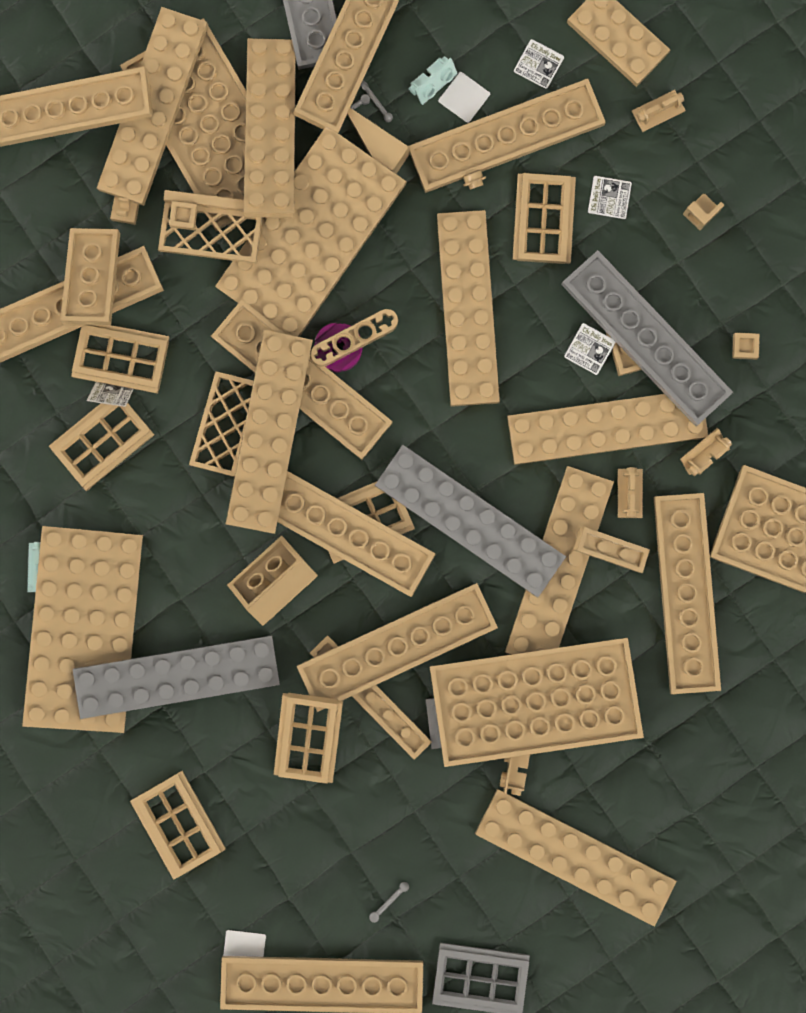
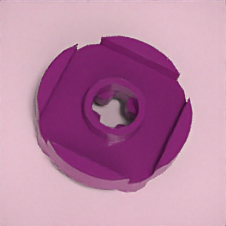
[314,323,363,373]

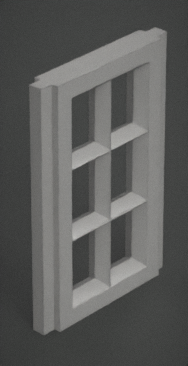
[432,942,530,1013]

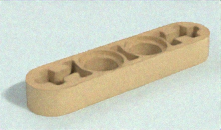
[311,309,398,367]

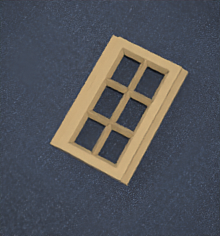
[512,173,576,264]
[71,325,170,394]
[49,403,154,491]
[328,481,415,564]
[274,693,343,784]
[130,771,226,880]

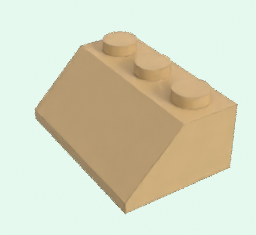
[227,536,318,626]

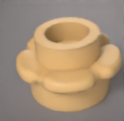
[463,170,486,190]

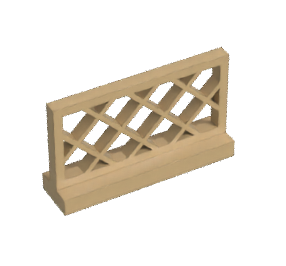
[158,190,263,264]
[189,372,253,477]

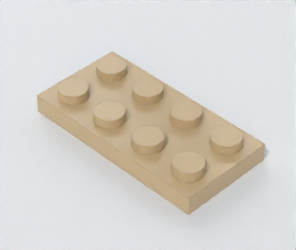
[567,0,670,87]
[60,228,120,325]

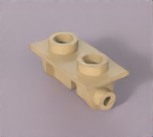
[632,90,686,132]
[680,428,732,476]
[618,467,643,518]
[500,755,530,796]

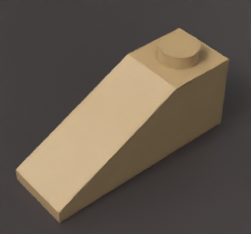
[347,108,410,174]

